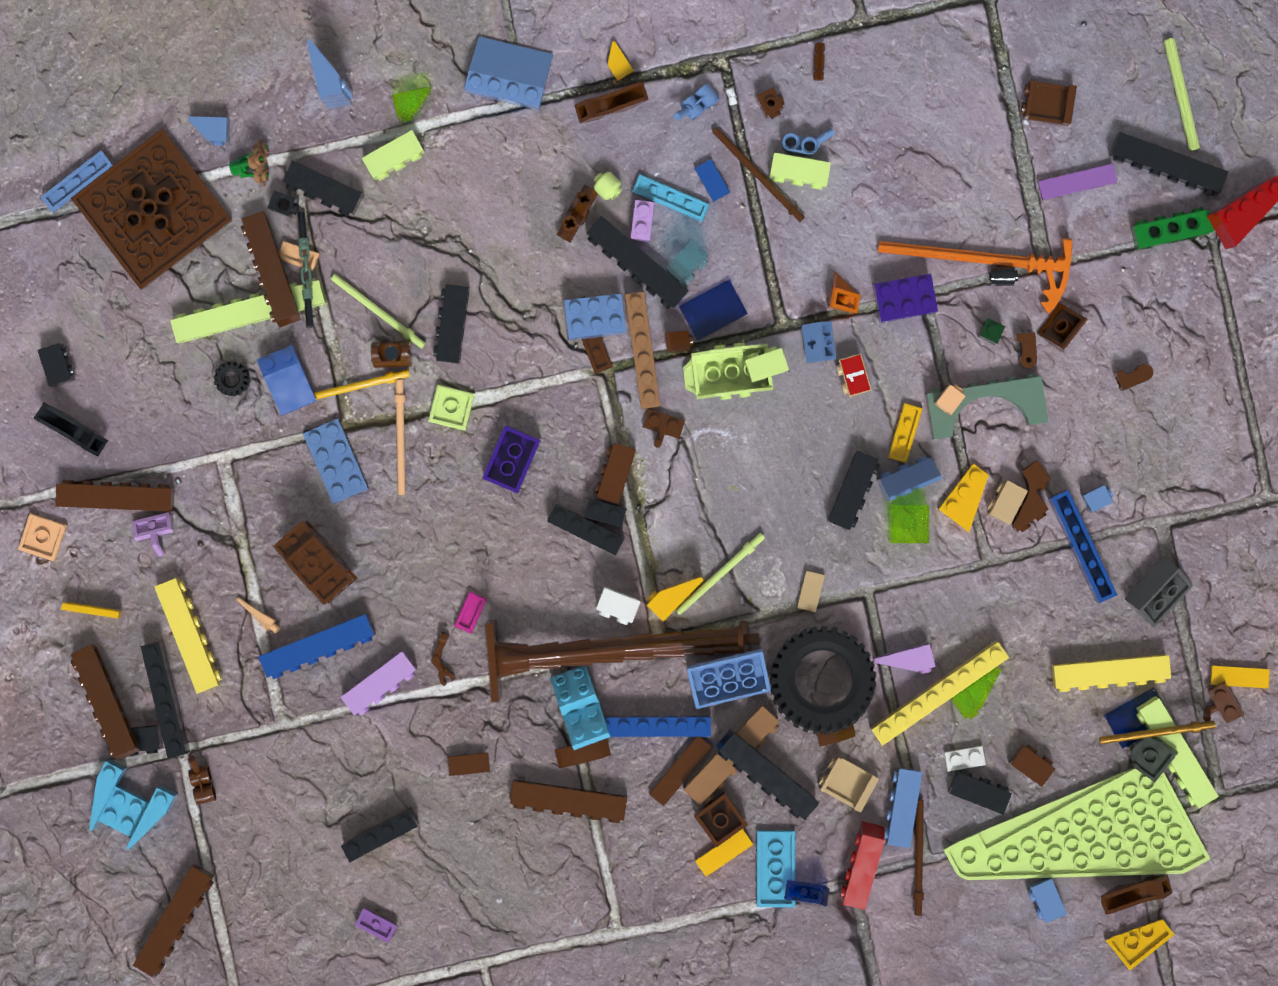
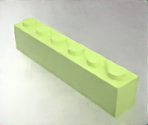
[1136,696,1219,808]

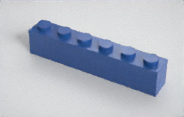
[1048,490,1117,603]
[259,613,376,679]
[604,715,711,737]

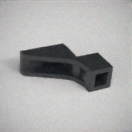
[34,402,108,456]

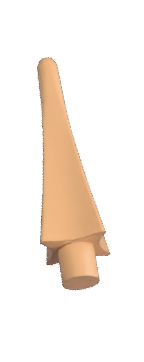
[236,597,280,633]

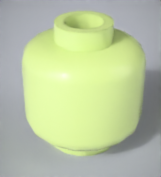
[594,172,622,200]

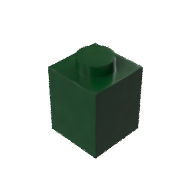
[977,318,1006,345]

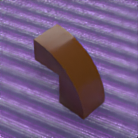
[555,738,611,768]

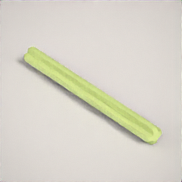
[1164,38,1200,151]

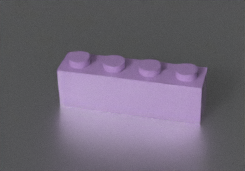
[341,651,418,716]

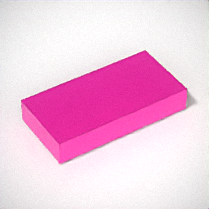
[454,591,487,634]

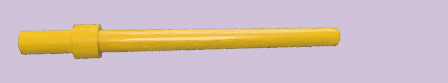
[314,369,410,400]

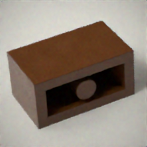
[1008,744,1056,787]

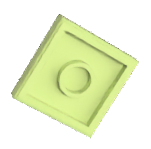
[428,384,475,431]

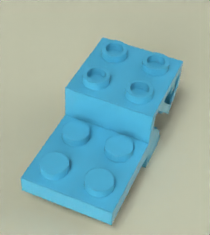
[550,666,610,750]

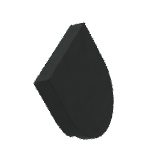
[1131,737,1178,783]

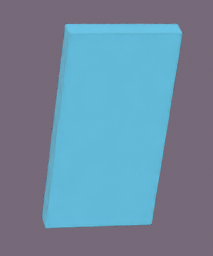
[757,830,795,907]

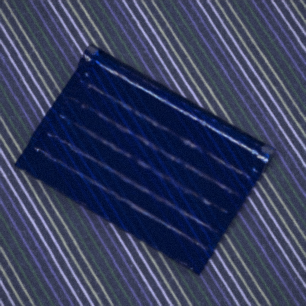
[679,280,748,341]
[1104,687,1169,749]

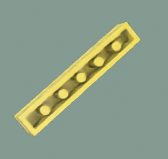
[155,578,222,694]
[1051,654,1171,692]

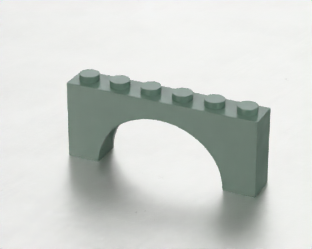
[925,373,1049,440]

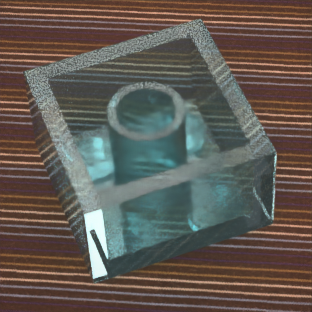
[665,240,709,286]

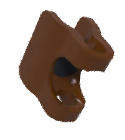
[371,341,412,368]

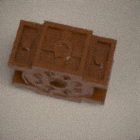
[273,520,358,605]

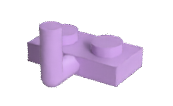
[132,512,173,557]

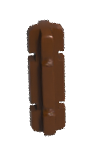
[813,43,825,81]

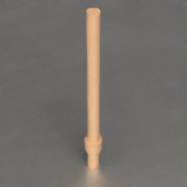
[394,380,406,495]

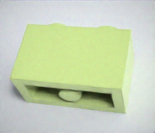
[744,346,789,383]

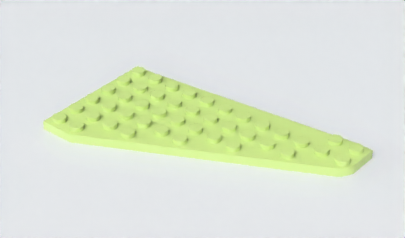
[943,767,1210,880]

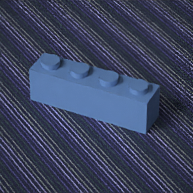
[884,767,922,848]

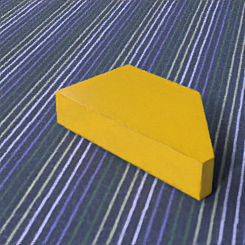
[607,41,634,82]

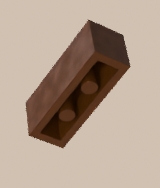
[594,443,636,505]

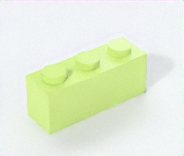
[362,130,425,181]
[769,153,831,190]

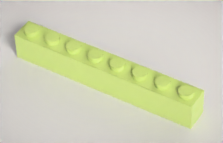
[170,278,327,344]

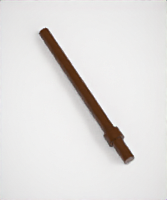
[913,800,924,916]

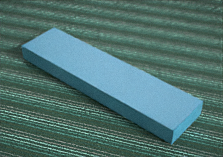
[632,174,710,222]

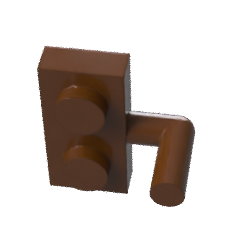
[643,409,685,448]
[1203,681,1244,724]

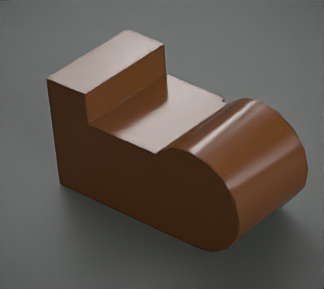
[1014,332,1037,369]
[1113,364,1153,391]

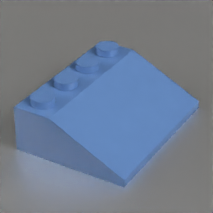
[464,36,553,110]
[306,40,353,109]
[686,649,771,709]

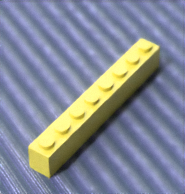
[870,641,1009,746]

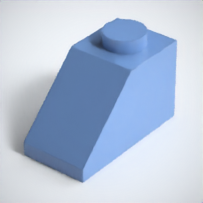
[188,116,230,146]

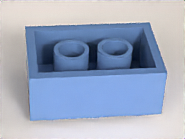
[563,294,626,341]

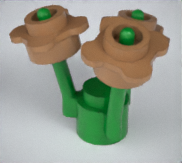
[229,139,270,186]

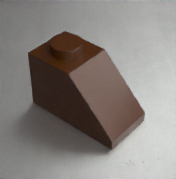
[665,331,694,354]
[816,724,856,747]

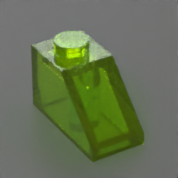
[392,87,432,122]

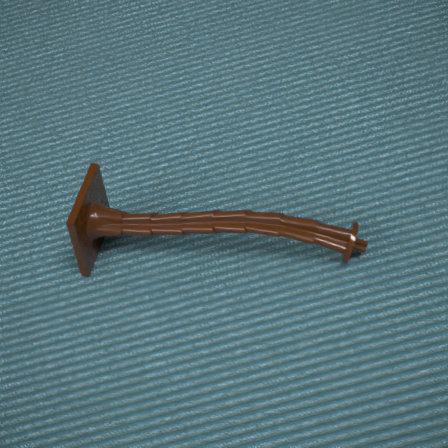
[485,620,760,702]

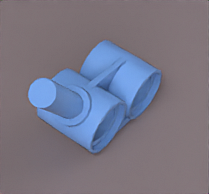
[674,83,720,121]
[781,128,835,157]

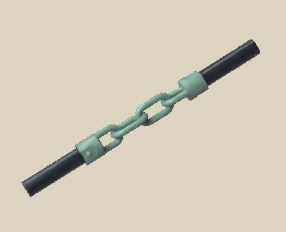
[297,212,314,328]

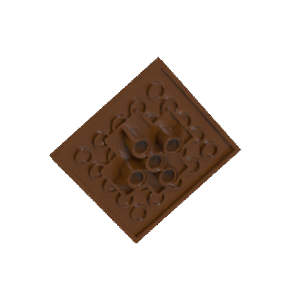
[71,129,233,290]

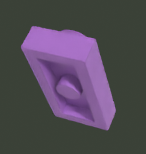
[355,907,398,943]

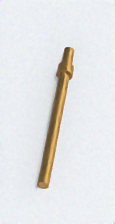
[1099,721,1215,745]

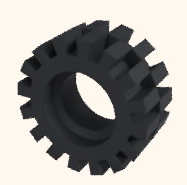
[213,361,250,396]

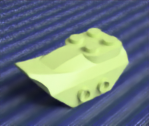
[683,343,773,400]

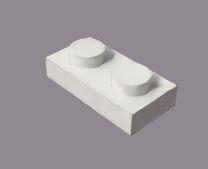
[944,745,986,772]

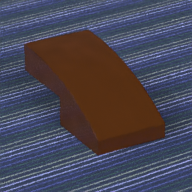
[447,752,490,776]

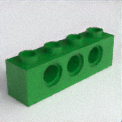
[1131,207,1214,250]

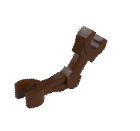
[431,632,455,686]

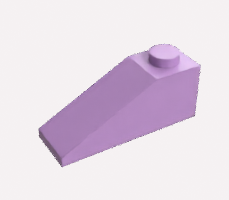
[873,643,936,674]

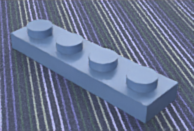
[41,150,113,213]

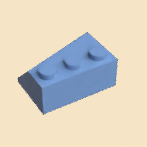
[877,456,943,501]

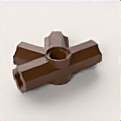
[556,184,598,243]

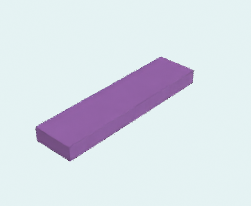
[1038,164,1118,201]

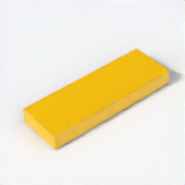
[888,403,923,463]
[61,602,123,619]
[1210,665,1270,689]
[695,829,753,877]

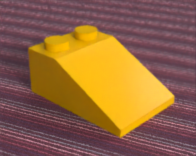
[647,576,704,621]

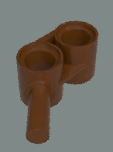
[188,756,216,805]

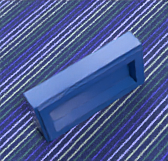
[694,159,730,202]

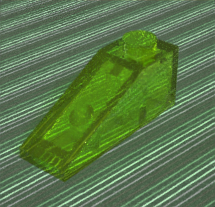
[950,666,1001,719]

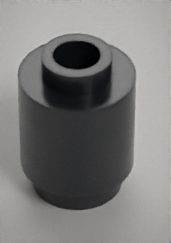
[990,266,1018,286]

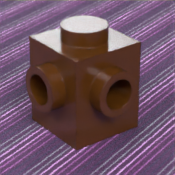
[755,87,785,120]

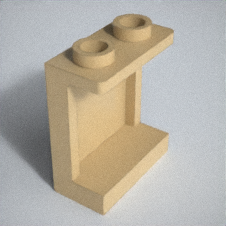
[818,755,879,813]

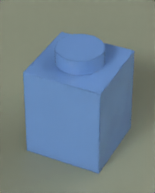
[1081,485,1113,513]

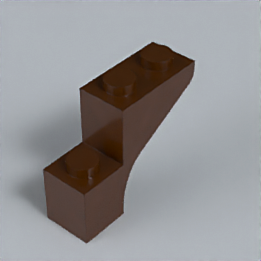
[574,82,649,124]
[1012,460,1051,532]
[1101,875,1173,914]

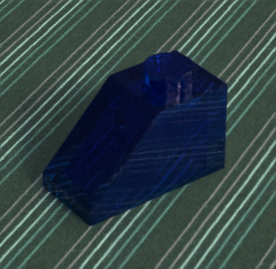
[784,880,830,907]

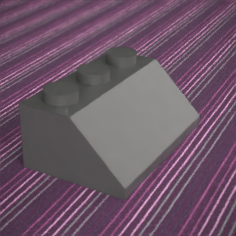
[1125,557,1193,627]

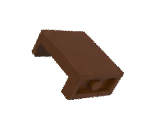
[1021,79,1077,126]

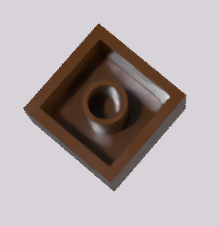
[693,791,748,847]

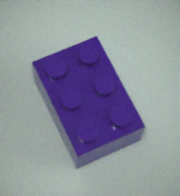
[872,274,938,323]
[482,426,541,494]

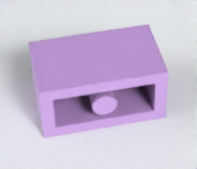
[631,200,654,243]

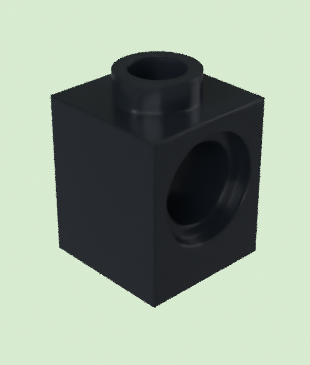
[268,190,299,218]

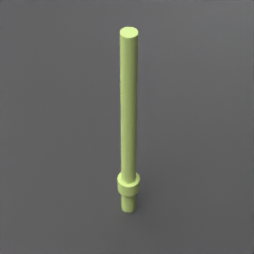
[331,274,426,349]
[675,533,765,615]

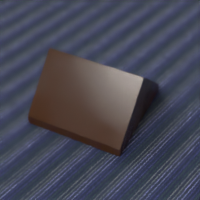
[1037,303,1088,351]

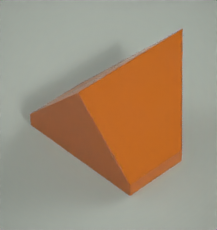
[828,272,861,314]

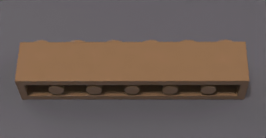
[625,292,660,410]
[683,704,779,806]

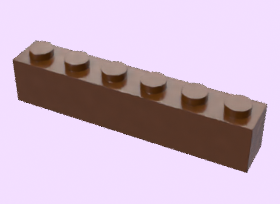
[241,211,301,327]
[55,480,175,512]
[71,644,141,760]
[510,779,627,823]
[132,864,214,977]

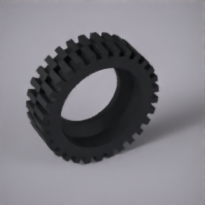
[770,626,877,735]

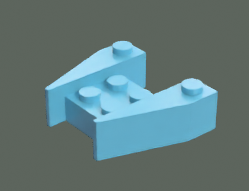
[89,759,178,850]

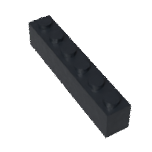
[1109,132,1229,197]
[586,216,689,310]
[140,641,190,759]
[716,729,820,820]

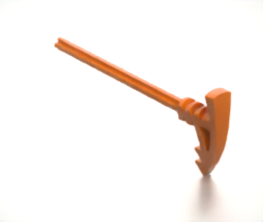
[878,237,1072,313]

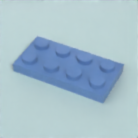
[303,419,369,504]

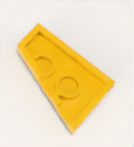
[938,464,989,532]
[1104,919,1175,970]

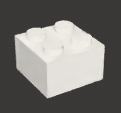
[596,587,641,625]

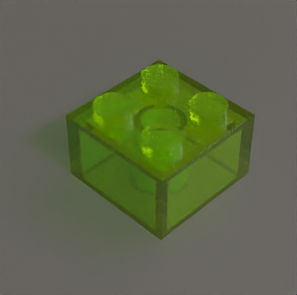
[888,505,929,543]

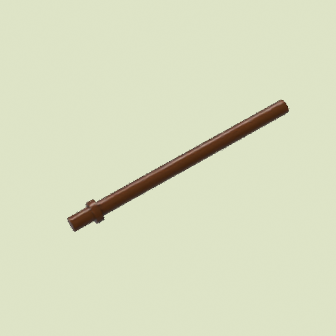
[712,127,805,222]

